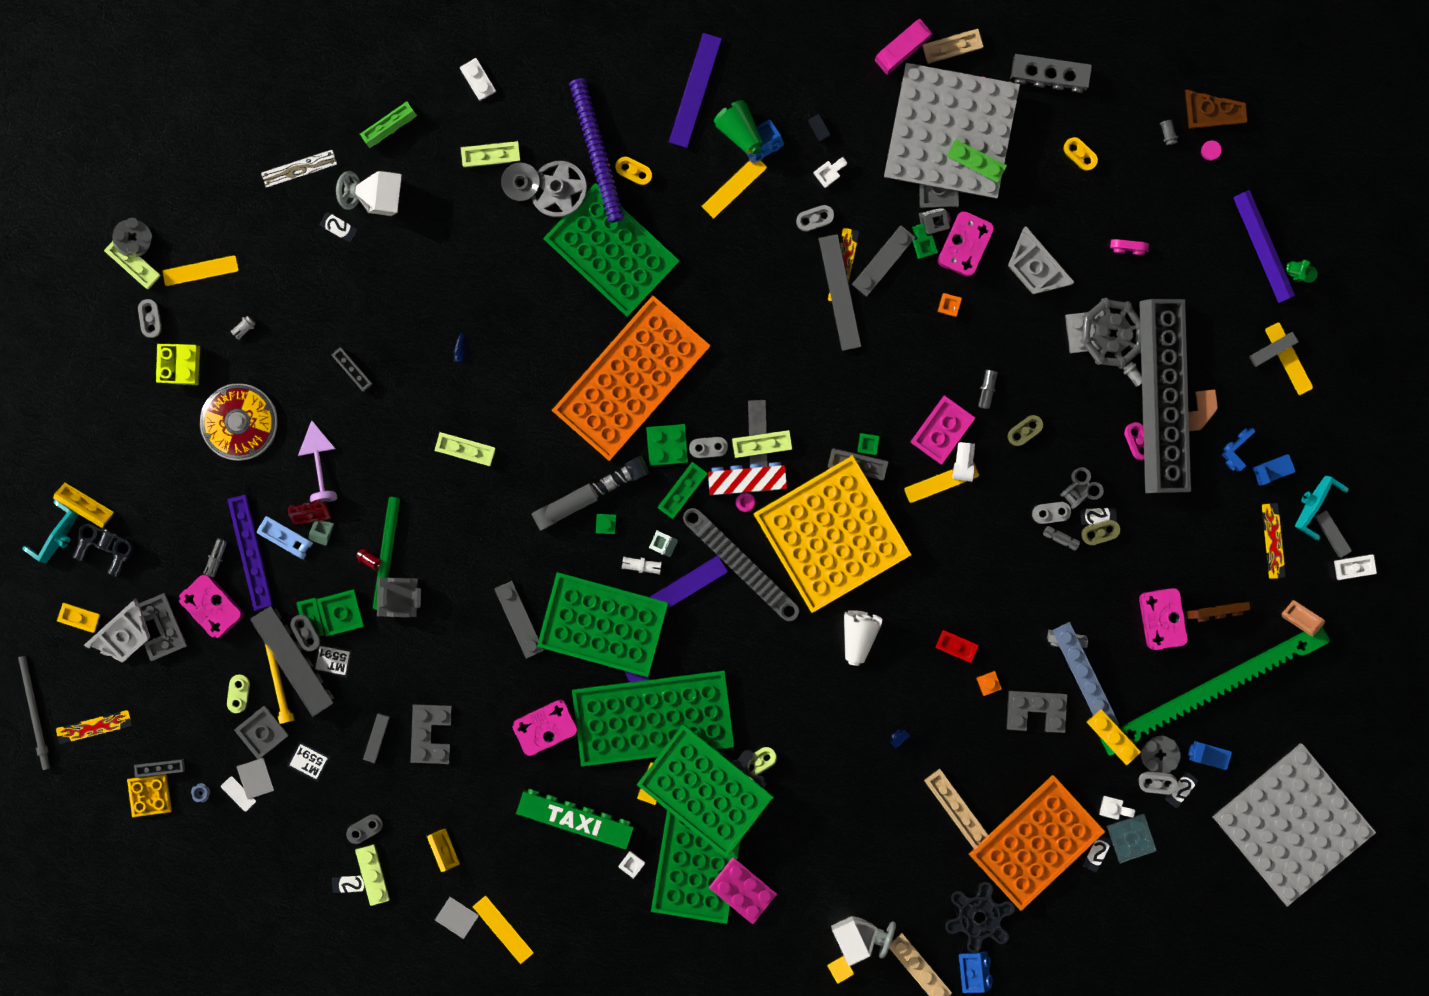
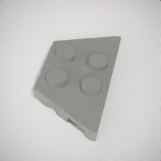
[1008,227,1074,294]
[85,598,150,662]

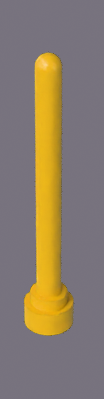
[265,644,294,724]

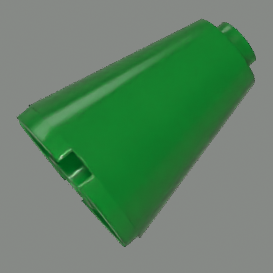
[714,100,763,155]

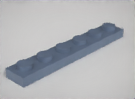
[1052,622,1119,726]

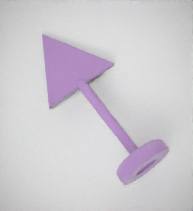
[298,421,337,503]

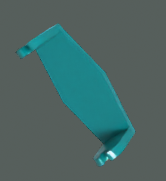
[1295,476,1349,540]
[22,500,78,564]

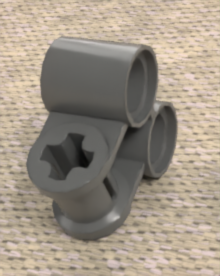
[1060,468,1103,509]

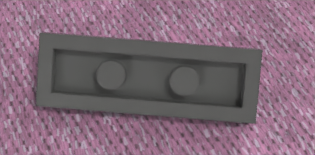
[828,448,888,480]

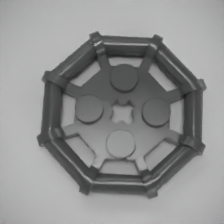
[1080,298,1141,369]

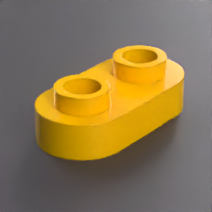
[1064,137,1098,171]
[616,157,652,185]

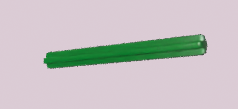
[373,497,400,610]

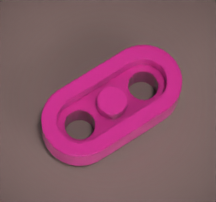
[1110,240,1149,255]
[1125,422,1144,460]

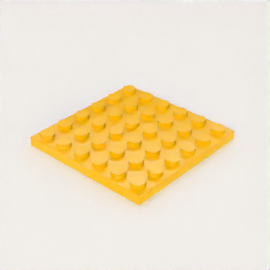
[754,455,912,613]

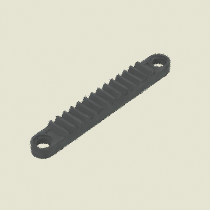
[683,508,799,621]

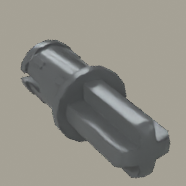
[979,370,998,409]
[203,539,227,578]

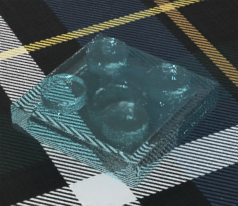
[1107,814,1156,863]

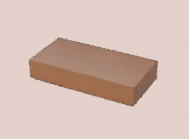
[1282,600,1325,637]

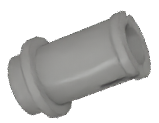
[231,316,256,340]
[1123,361,1142,387]

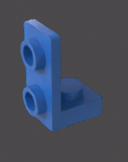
[1253,455,1295,486]

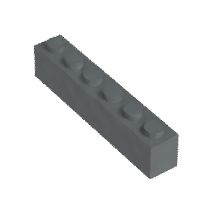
[250,606,334,717]

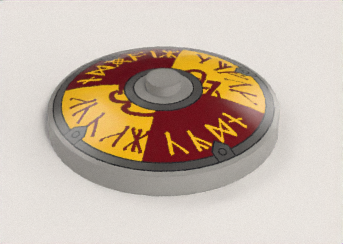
[200,384,278,460]

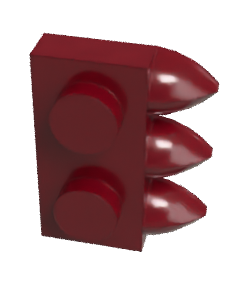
[288,500,331,525]

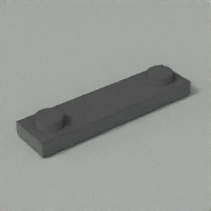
[852,225,915,297]
[495,581,544,658]

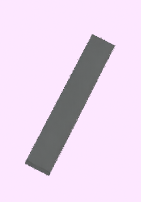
[819,234,861,351]

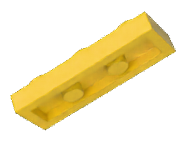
[53,483,114,528]
[1087,709,1141,765]

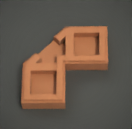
[1188,390,1217,431]

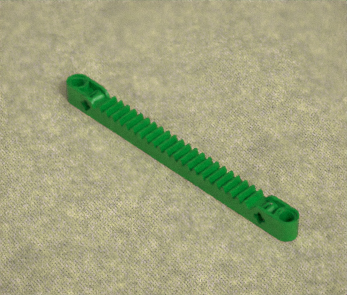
[1100,626,1330,756]

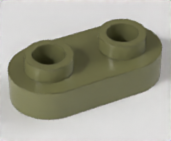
[1008,415,1043,446]
[1082,520,1120,545]

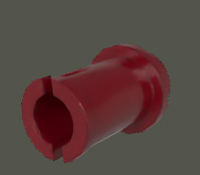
[357,549,382,570]

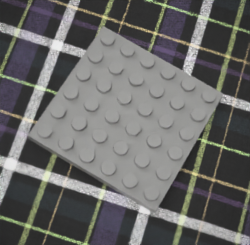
[884,63,1020,198]
[1213,743,1376,906]

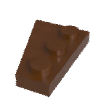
[1185,90,1247,129]
[1183,602,1250,622]

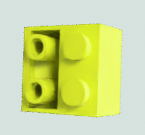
[156,344,200,385]

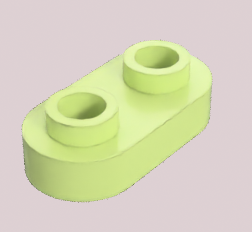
[227,675,250,713]
[750,747,777,776]

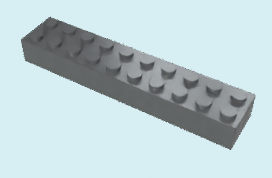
[1140,299,1191,493]

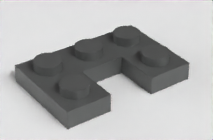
[139,593,188,661]
[1007,691,1067,733]
[411,704,452,764]

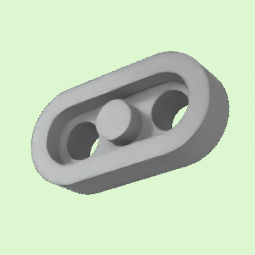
[796,205,834,231]
[138,299,161,338]
[689,437,728,458]
[1032,502,1071,524]
[1139,772,1178,794]

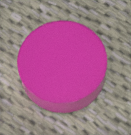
[1201,141,1221,161]
[736,493,755,512]

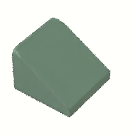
[309,520,334,545]
[649,531,678,557]

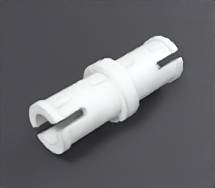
[622,557,662,575]

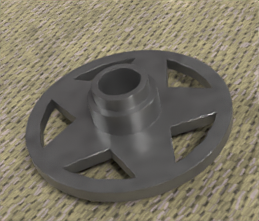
[532,161,587,217]

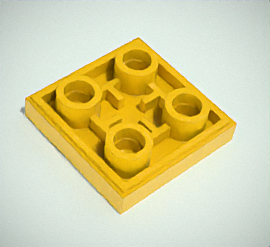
[127,774,172,817]

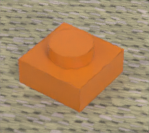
[938,293,962,317]
[977,671,1001,696]

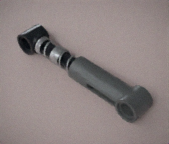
[532,455,650,531]

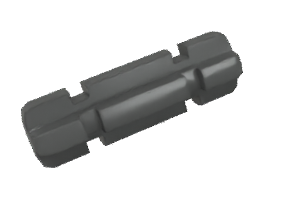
[1043,526,1080,550]

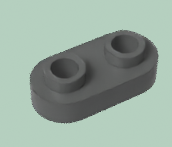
[291,615,320,651]
[346,814,383,844]

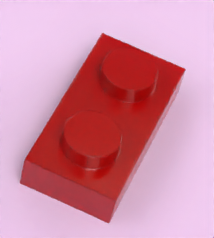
[935,630,979,663]

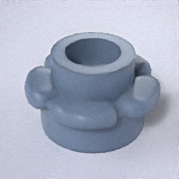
[191,783,210,802]

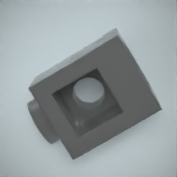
[919,208,951,234]

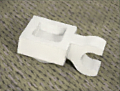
[813,157,847,188]
[1099,796,1135,819]

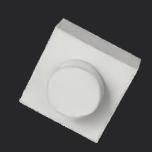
[618,851,645,878]

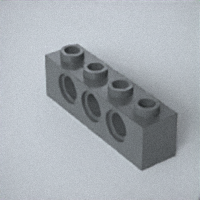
[1011,54,1092,93]

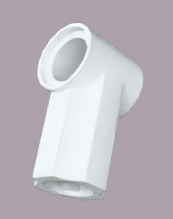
[953,442,975,482]

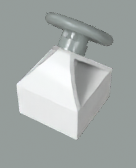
[336,171,401,216]
[831,916,896,966]

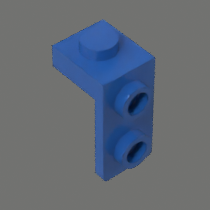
[1222,428,1255,472]
[1189,741,1232,770]

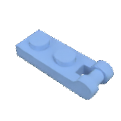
[256,516,313,559]

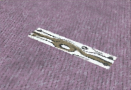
[261,150,337,187]

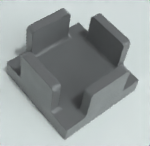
[377,578,421,617]

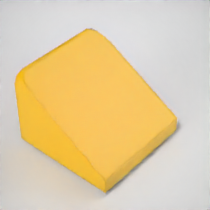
[827,956,854,983]

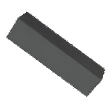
[1249,332,1298,367]
[332,347,373,392]
[1314,510,1351,557]
[363,713,390,763]
[134,759,185,777]

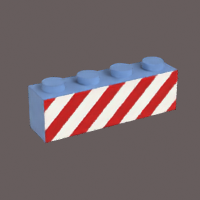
[708,462,787,495]

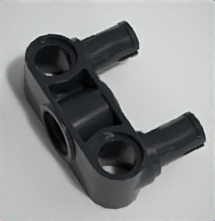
[72,524,135,577]

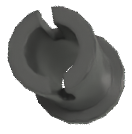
[1160,120,1179,145]

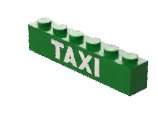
[516,789,634,849]

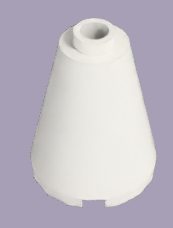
[844,610,883,666]

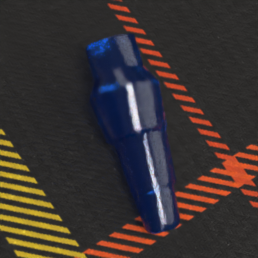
[454,333,465,362]

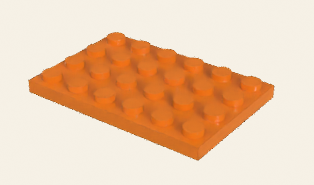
[969,775,1105,911]

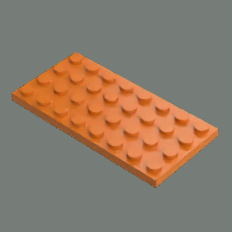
[552,296,710,461]

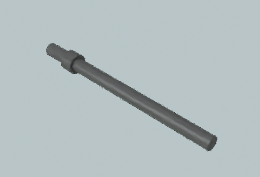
[18,656,50,770]

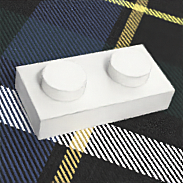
[460,58,496,101]
[1334,555,1377,580]

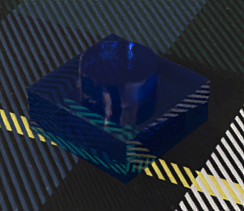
[890,729,910,748]

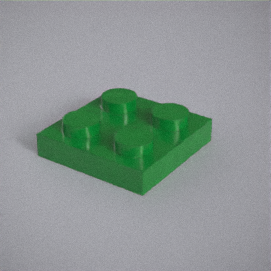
[646,424,688,466]
[316,589,364,636]

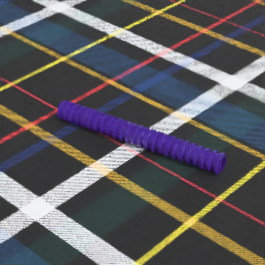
[569,78,625,223]

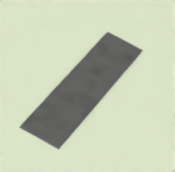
[748,400,767,467]

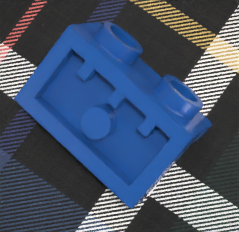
[746,119,784,164]
[959,951,993,993]

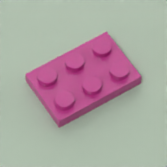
[910,396,975,465]
[709,858,777,924]

